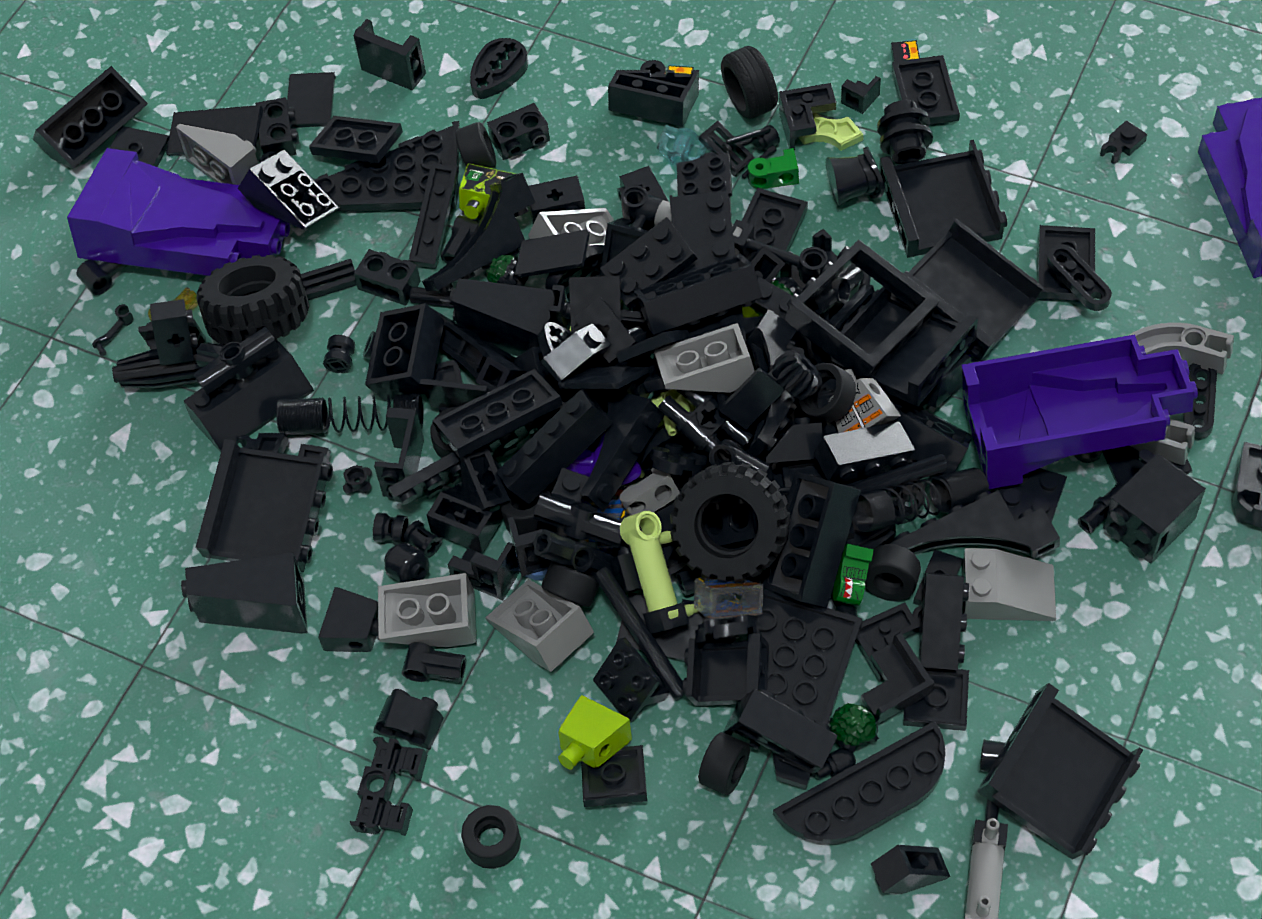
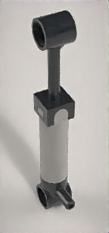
[621,185,828,284]

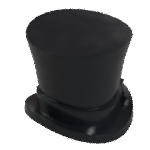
[826,146,885,206]

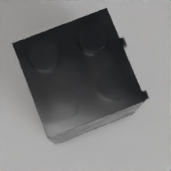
[1104,449,1206,564]

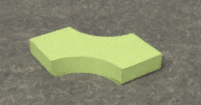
[798,113,863,151]

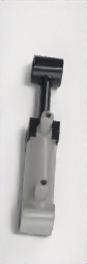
[964,739,1008,919]

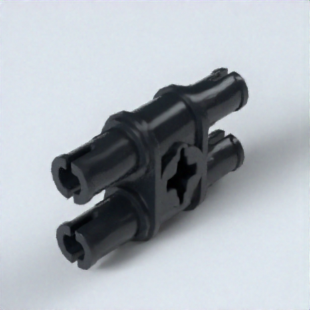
[658,390,754,461]

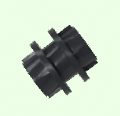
[877,100,933,164]

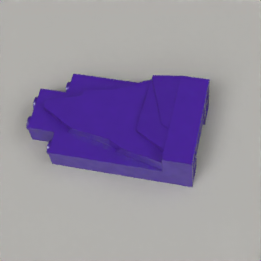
[1198,98,1262,278]
[67,148,290,276]
[962,334,1198,489]

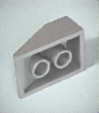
[176,124,259,185]
[528,208,614,246]
[654,323,755,393]
[962,548,1056,621]
[378,573,476,647]
[485,579,594,672]

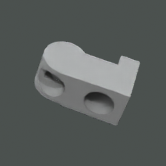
[620,468,680,516]

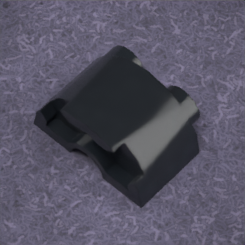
[373,689,444,750]

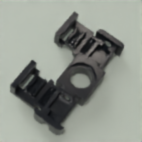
[350,737,428,836]

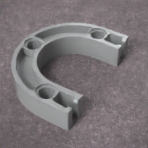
[1128,322,1234,465]

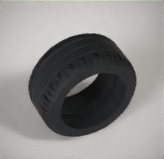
[721,46,778,119]

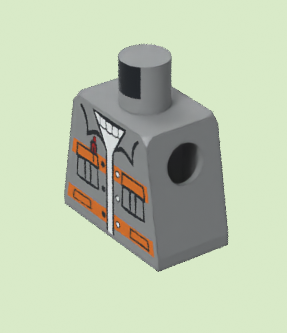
[829,369,901,433]

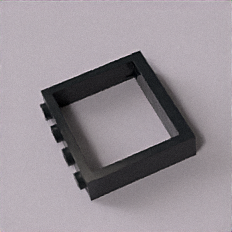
[784,240,940,379]

